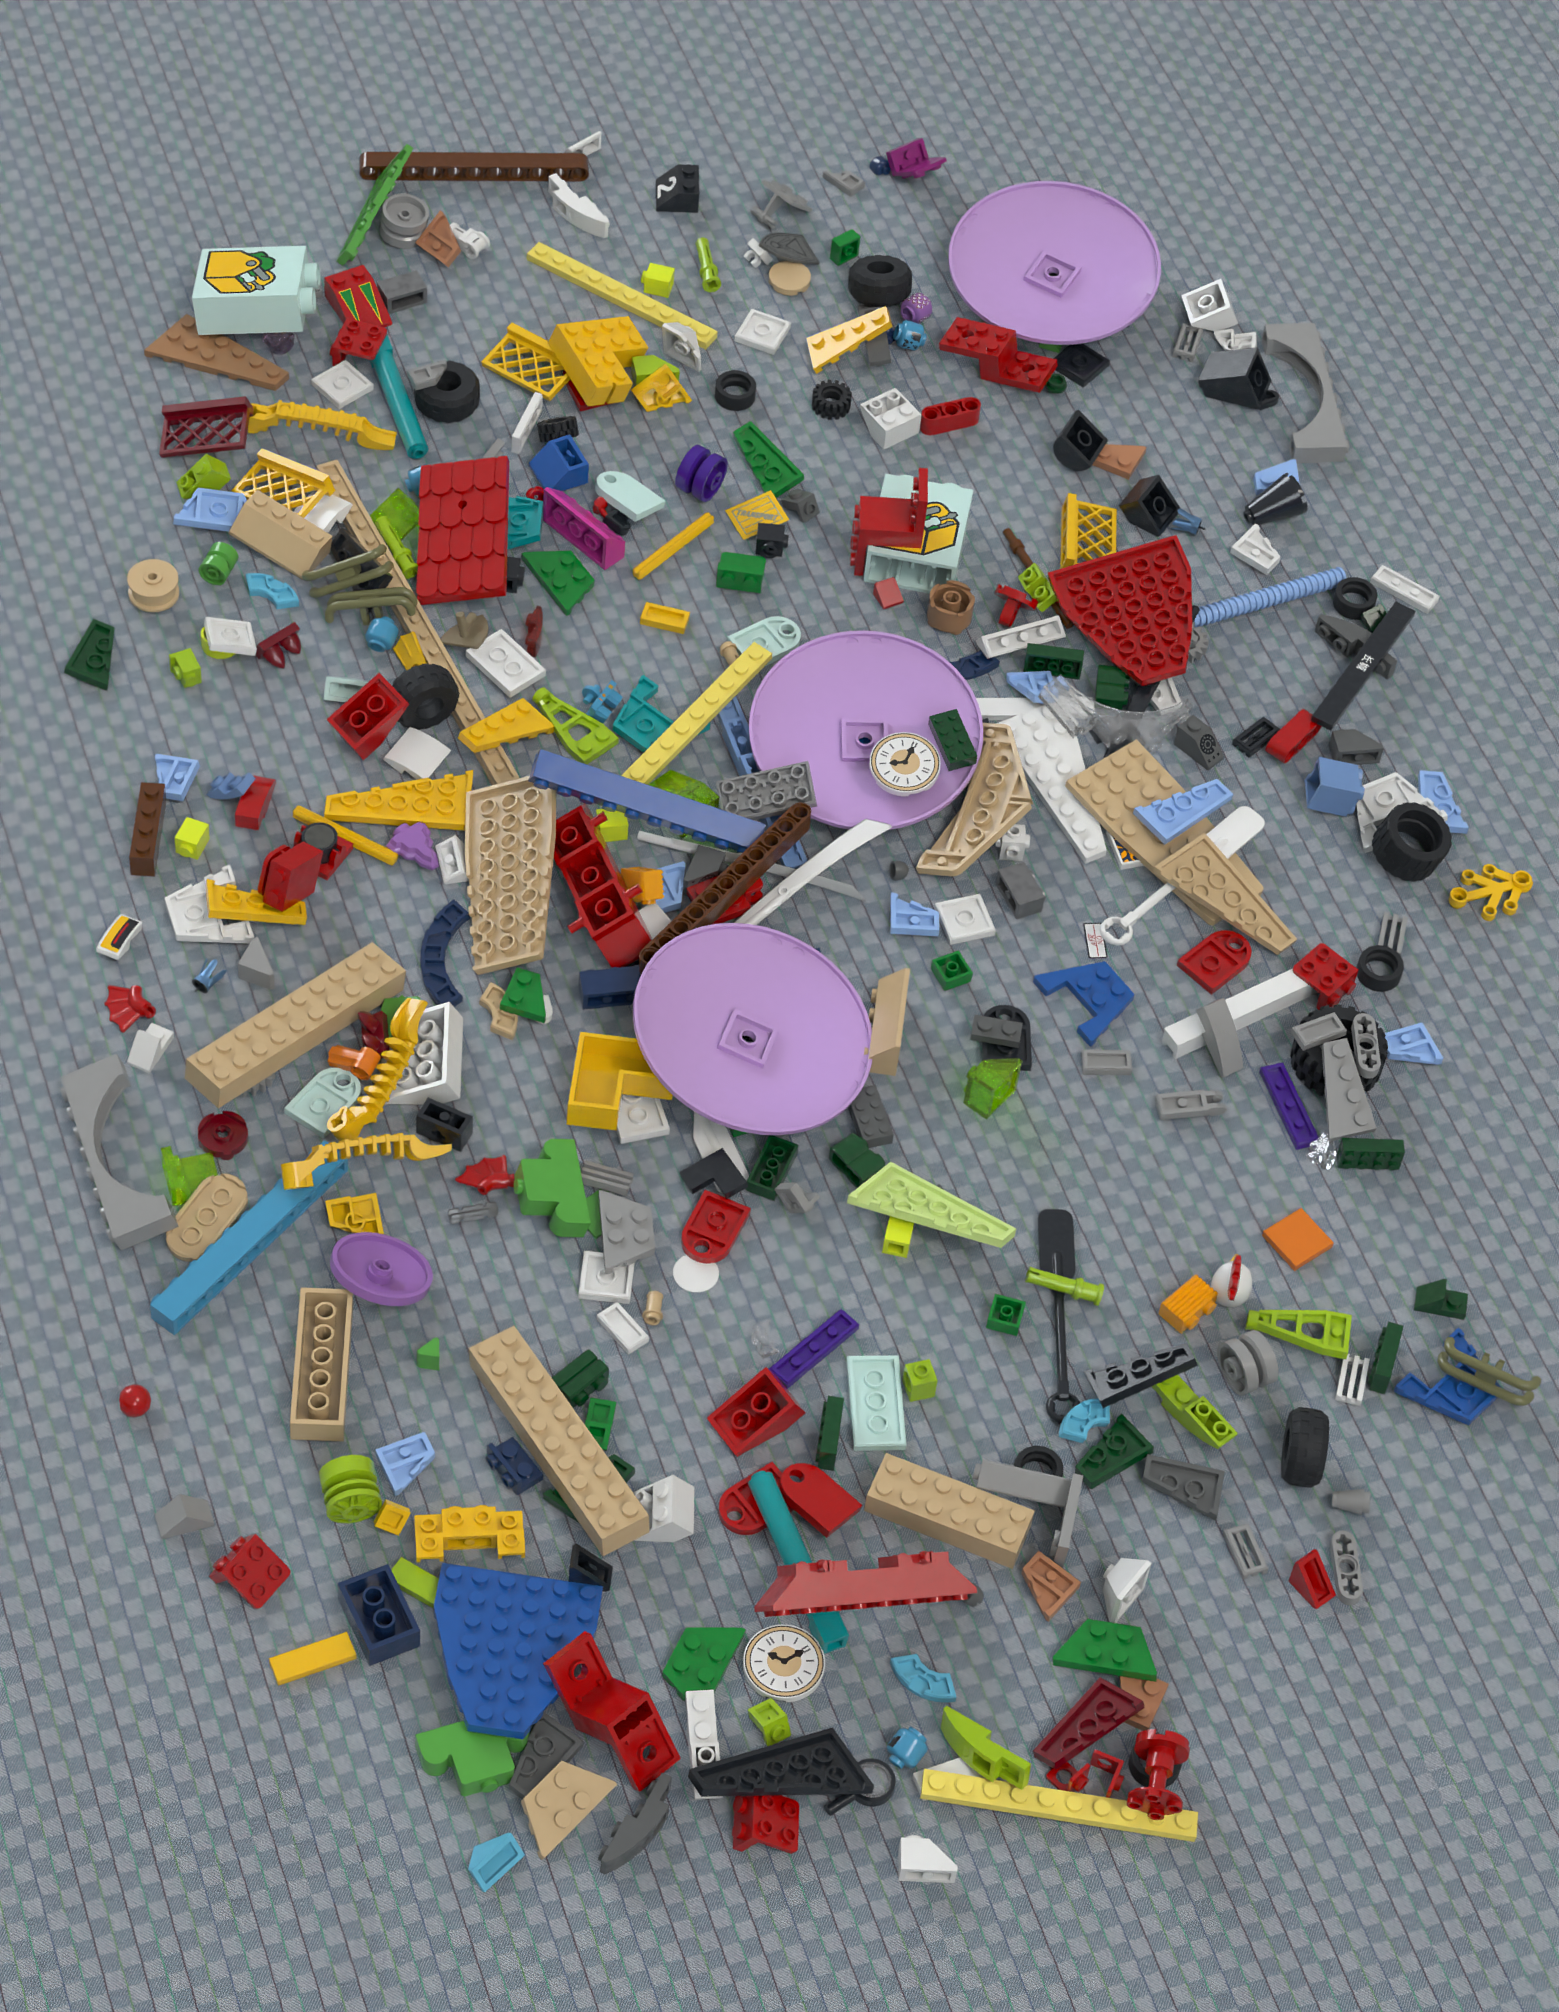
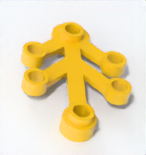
[1448,864,1533,921]

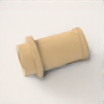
[720,641,739,666]
[642,1291,663,1325]

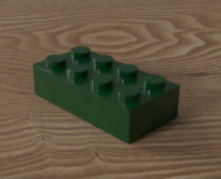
[1023,643,1084,680]
[928,709,977,771]
[745,1135,799,1201]
[1336,1138,1405,1170]
[1368,1321,1404,1395]
[815,1396,844,1471]

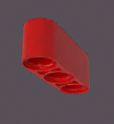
[920,397,981,436]
[1265,709,1322,764]

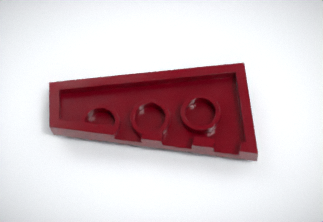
[1033,1677,1145,1770]

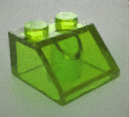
[963,1058,1022,1120]

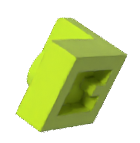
[748,1698,791,1746]

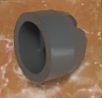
[889,861,909,880]
[961,1583,984,1607]

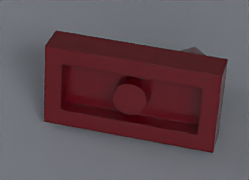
[255,622,301,669]
[358,1011,390,1059]

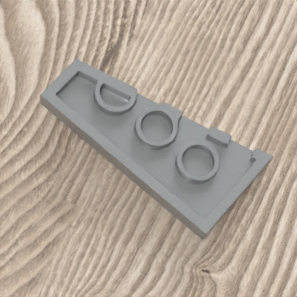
[1322,1038,1377,1142]

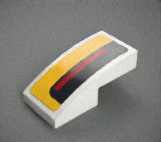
[96,914,143,960]

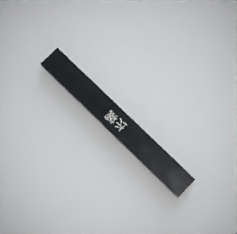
[1311,602,1416,731]

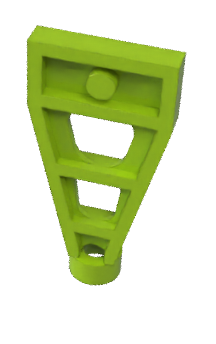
[532,687,619,765]
[1245,1309,1352,1359]

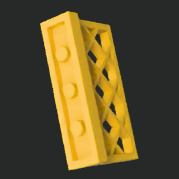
[481,323,570,401]
[231,448,336,518]
[1060,493,1117,569]

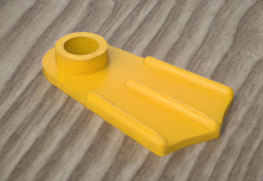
[393,631,426,670]

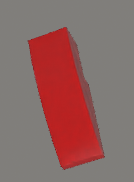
[235,775,276,831]

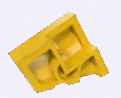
[631,364,692,412]
[325,1193,384,1234]

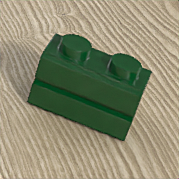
[552,1349,609,1408]

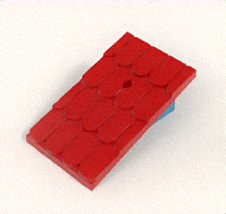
[416,456,510,605]

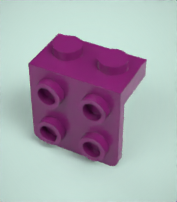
[886,138,947,179]

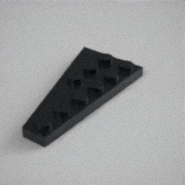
[688,1727,874,1797]

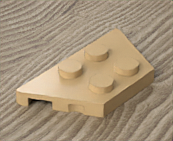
[521,1761,617,1860]

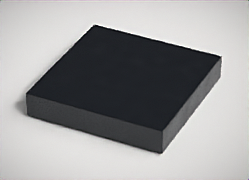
[1053,343,1110,388]

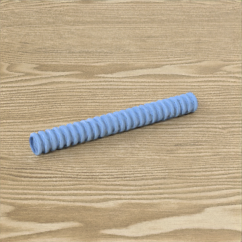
[1194,567,1347,628]

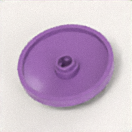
[330,1232,433,1306]

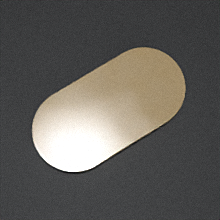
[166,1174,248,1262]

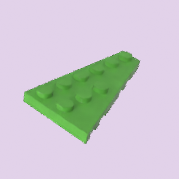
[336,143,414,266]

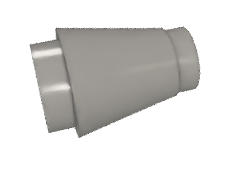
[1332,1489,1371,1515]

